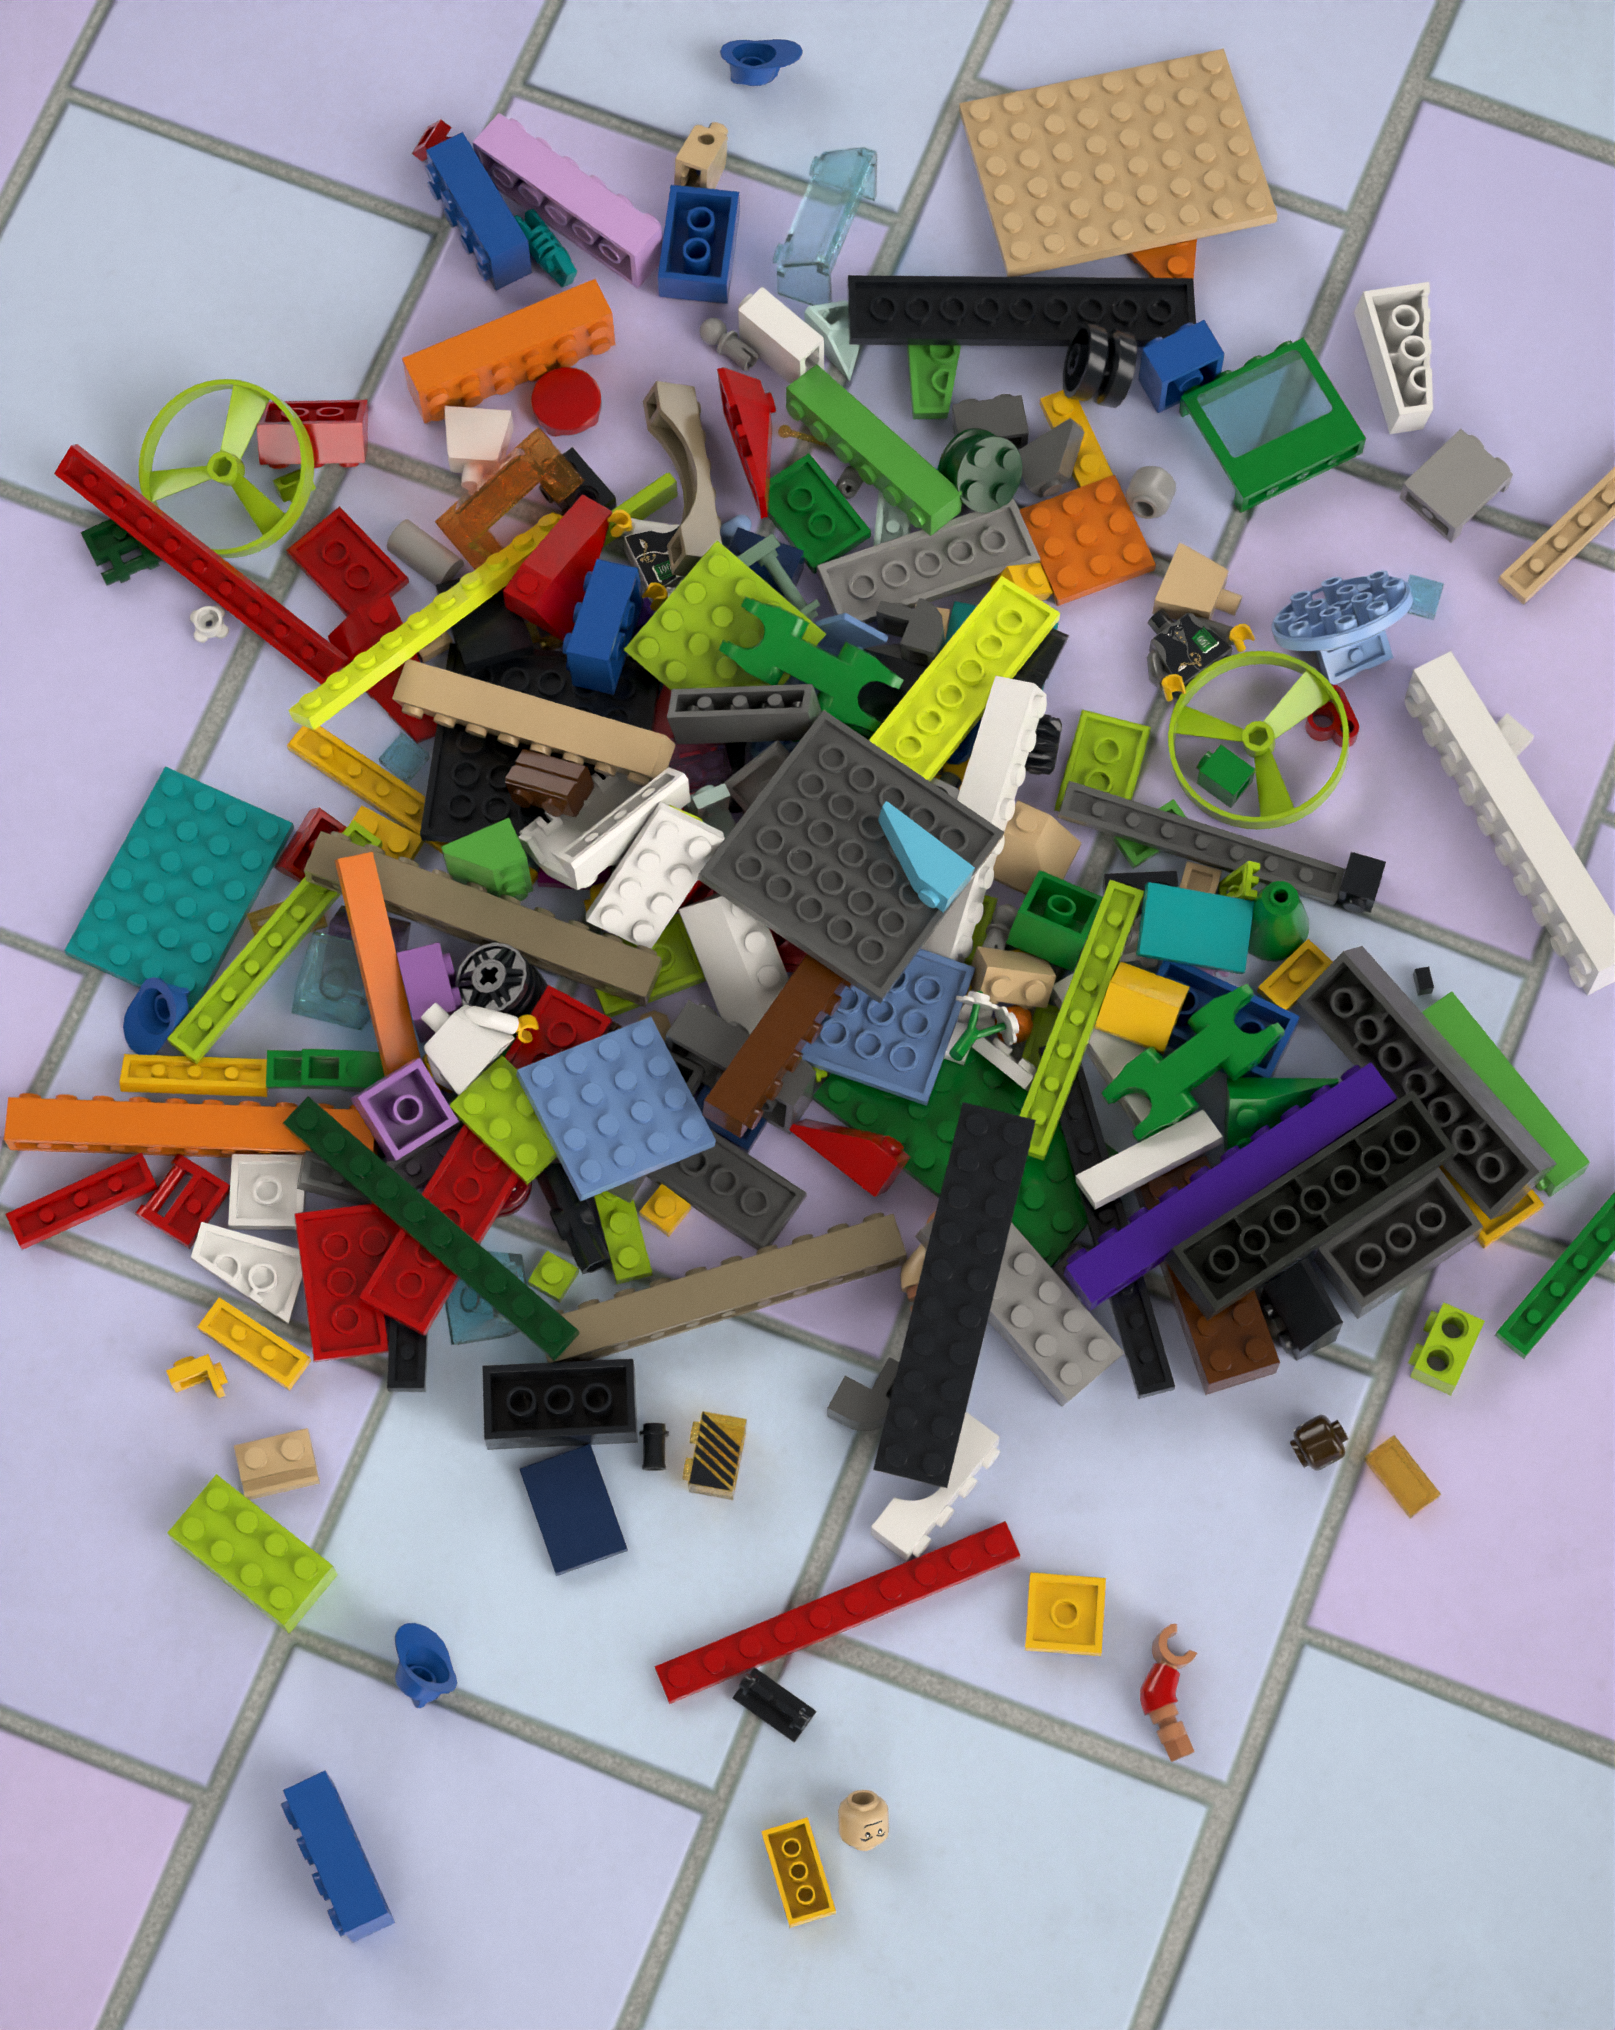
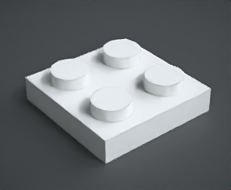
[228,1154,306,1230]

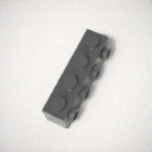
[667,684,822,744]

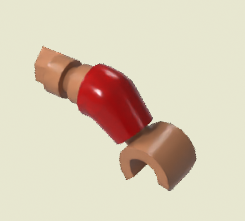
[1140,1624,1197,1762]

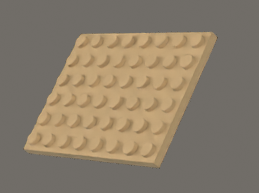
[959,49,1277,277]

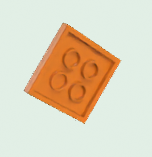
[1019,475,1156,606]

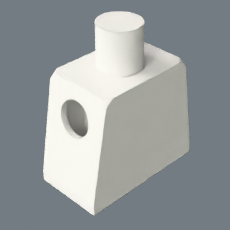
[445,406,514,490]

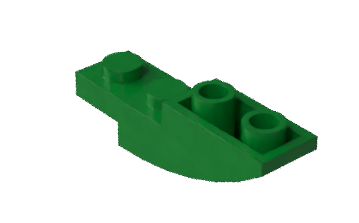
[266,1049,385,1092]

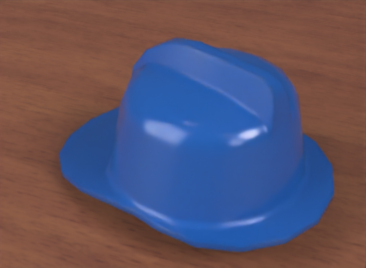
[720,39,803,86]
[123,977,190,1055]
[395,1623,458,1708]

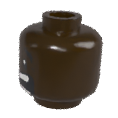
[1290,1414,1349,1471]

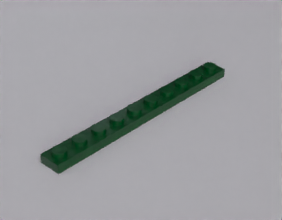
[283,1096,580,1361]

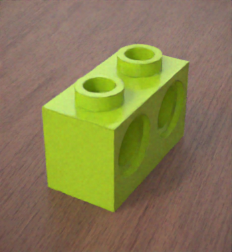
[1408,1302,1485,1396]

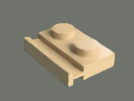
[234,1428,320,1500]

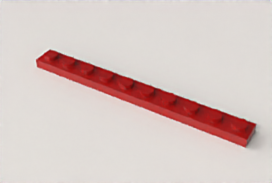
[54,444,349,685]
[655,1521,1021,1704]

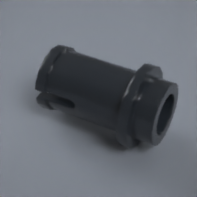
[639,1423,669,1471]

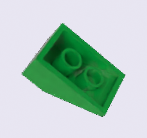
[1223,1078,1339,1152]

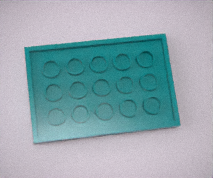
[64,766,294,1011]

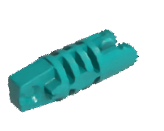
[514,209,577,288]

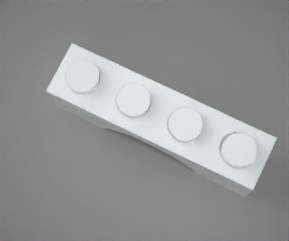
[871,1412,1000,1562]

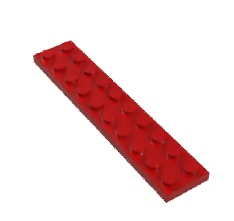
[359,985,613,1336]

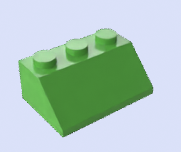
[441,818,533,902]

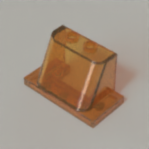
[435,427,585,570]

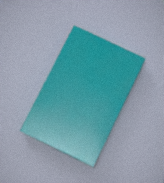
[1136,882,1254,975]

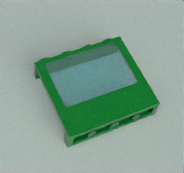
[1179,337,1366,513]

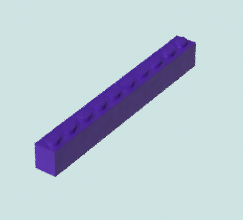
[1063,1062,1397,1312]

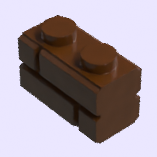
[505,749,594,817]

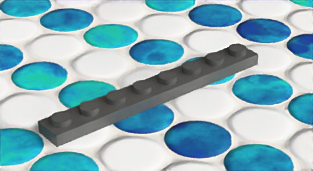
[1057,781,1345,905]

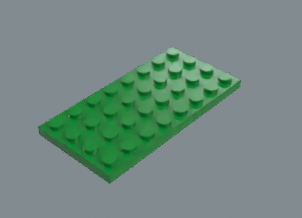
[813,1047,1119,1268]

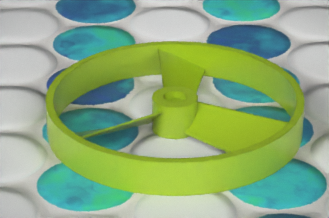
[139,379,314,558]
[1168,651,1350,830]

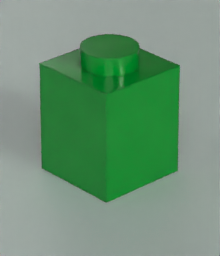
[1196,744,1255,808]

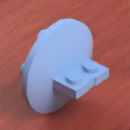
[1271,570,1413,685]

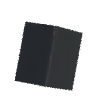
[1413,966,1434,996]

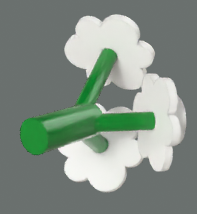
[949,990,1019,1061]

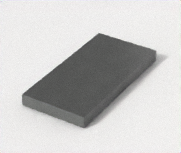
[647,1129,807,1250]

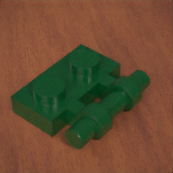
[81,519,163,586]

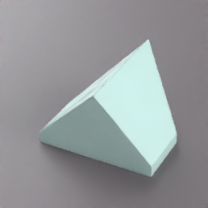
[804,300,860,381]

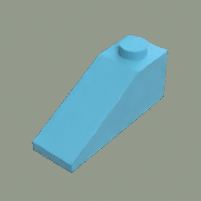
[878,801,975,913]

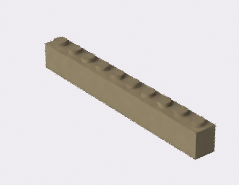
[304,831,662,1007]
[545,1213,907,1363]

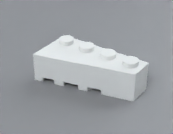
[1354,282,1433,434]

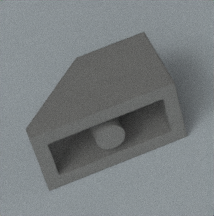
[1018,418,1085,498]

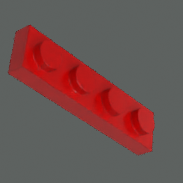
[5,1153,158,1250]

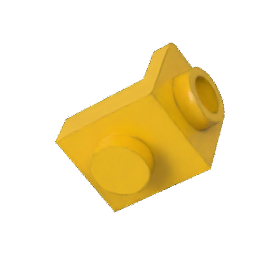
[990,563,1054,601]
[166,1354,228,1398]

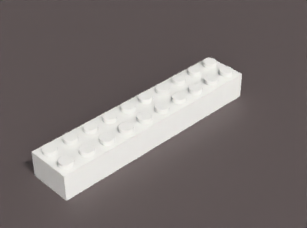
[1404,651,1615,996]

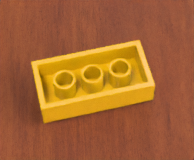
[761,1817,836,1928]

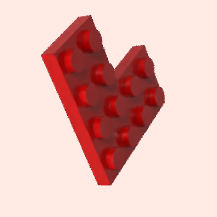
[294,1204,401,1363]

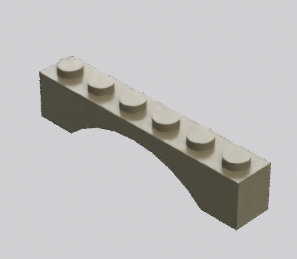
[643,381,722,576]

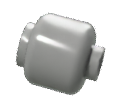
[1126,466,1176,519]

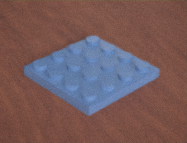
[801,949,976,1106]
[516,1017,716,1201]

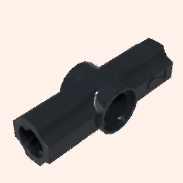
[535,1163,611,1275]

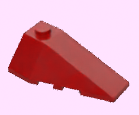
[717,367,776,519]
[503,494,612,641]
[328,594,437,744]

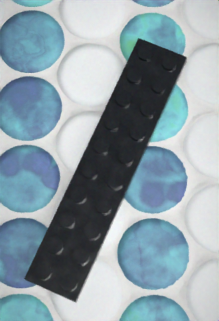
[847,275,1196,347]
[873,1102,1036,1488]

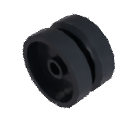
[1063,322,1137,408]

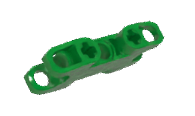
[718,596,904,732]
[1101,984,1285,1143]

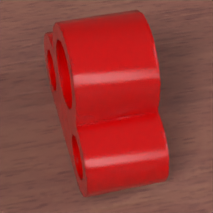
[1305,684,1359,747]

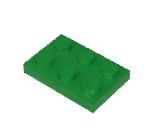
[752,453,871,574]

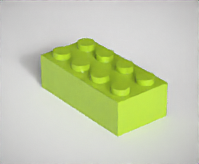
[167,1474,338,1634]

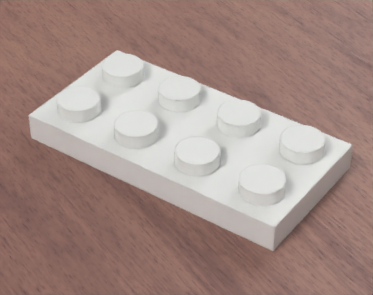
[586,802,724,948]

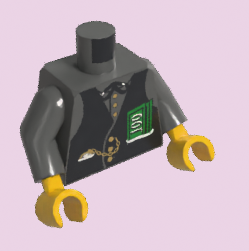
[1146,609,1255,702]

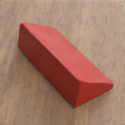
[274,807,347,882]

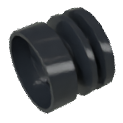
[455,942,548,1035]

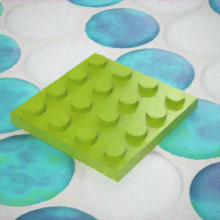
[624,540,826,691]

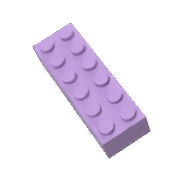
[473,113,662,289]

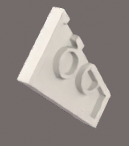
[191,1222,302,1325]

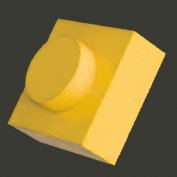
[639,1184,692,1237]

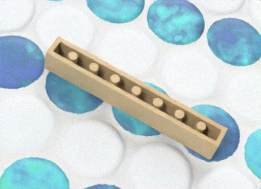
[392,659,676,786]

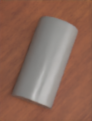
[387,519,464,585]

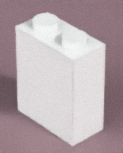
[738,287,824,384]

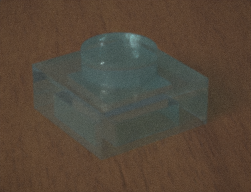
[1407,574,1444,620]
[379,732,430,784]

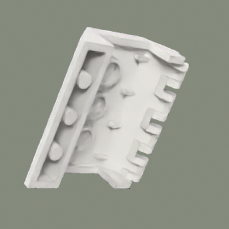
[518,767,690,890]

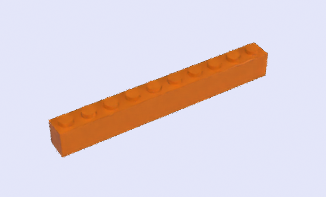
[4,1093,378,1158]

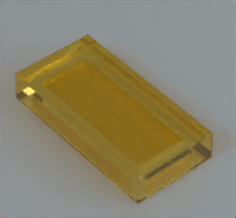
[1363,1435,1441,1519]

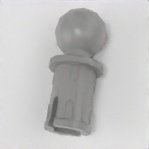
[699,318,759,371]
[982,904,1018,950]

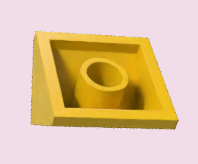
[1095,962,1190,1054]

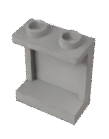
[1399,429,1513,543]

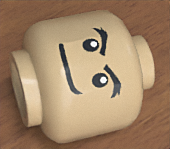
[838,1790,889,1851]

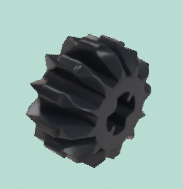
[1025,714,1062,775]

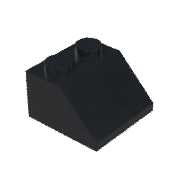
[1259,1257,1343,1361]

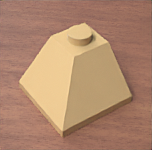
[993,800,1081,895]

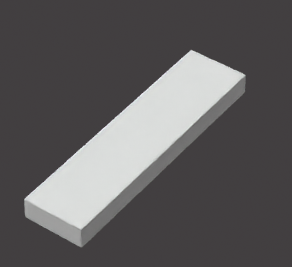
[1076,1109,1223,1209]

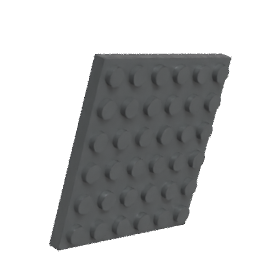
[698,710,1005,1004]

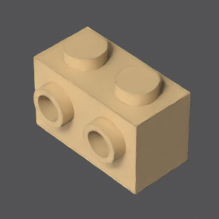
[971,946,1056,1009]

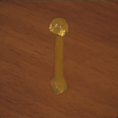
[778,425,831,448]

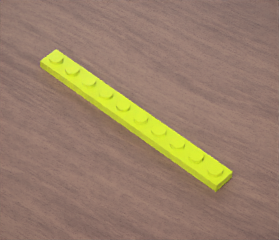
[288,512,563,730]

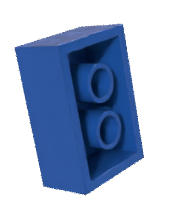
[658,185,740,304]
[563,559,644,695]

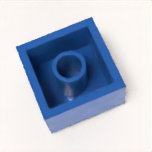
[1138,320,1225,413]

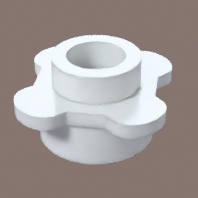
[190,605,229,643]

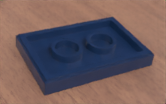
[519,1444,628,1576]

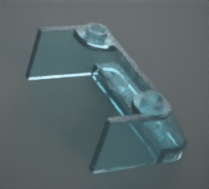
[773,147,877,306]

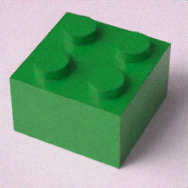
[1006,870,1103,972]

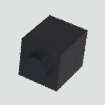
[1336,852,1386,913]

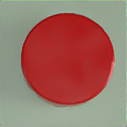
[531,367,602,437]

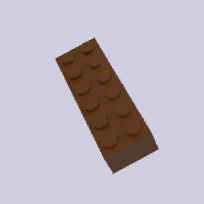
[1134,1156,1280,1395]

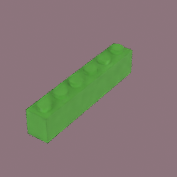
[786,364,962,536]
[1422,991,1590,1197]

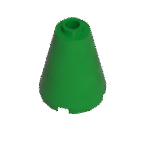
[1248,881,1309,962]

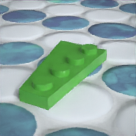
[906,345,961,420]

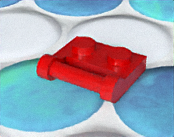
[135,1153,230,1249]

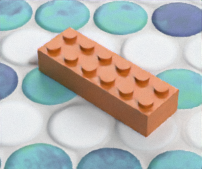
[402,279,616,424]

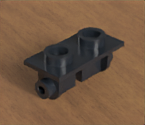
[732,1667,817,1743]

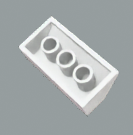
[678,893,789,1034]

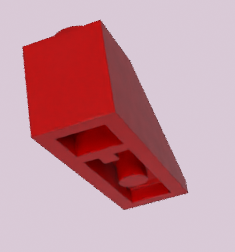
[789,1119,911,1197]

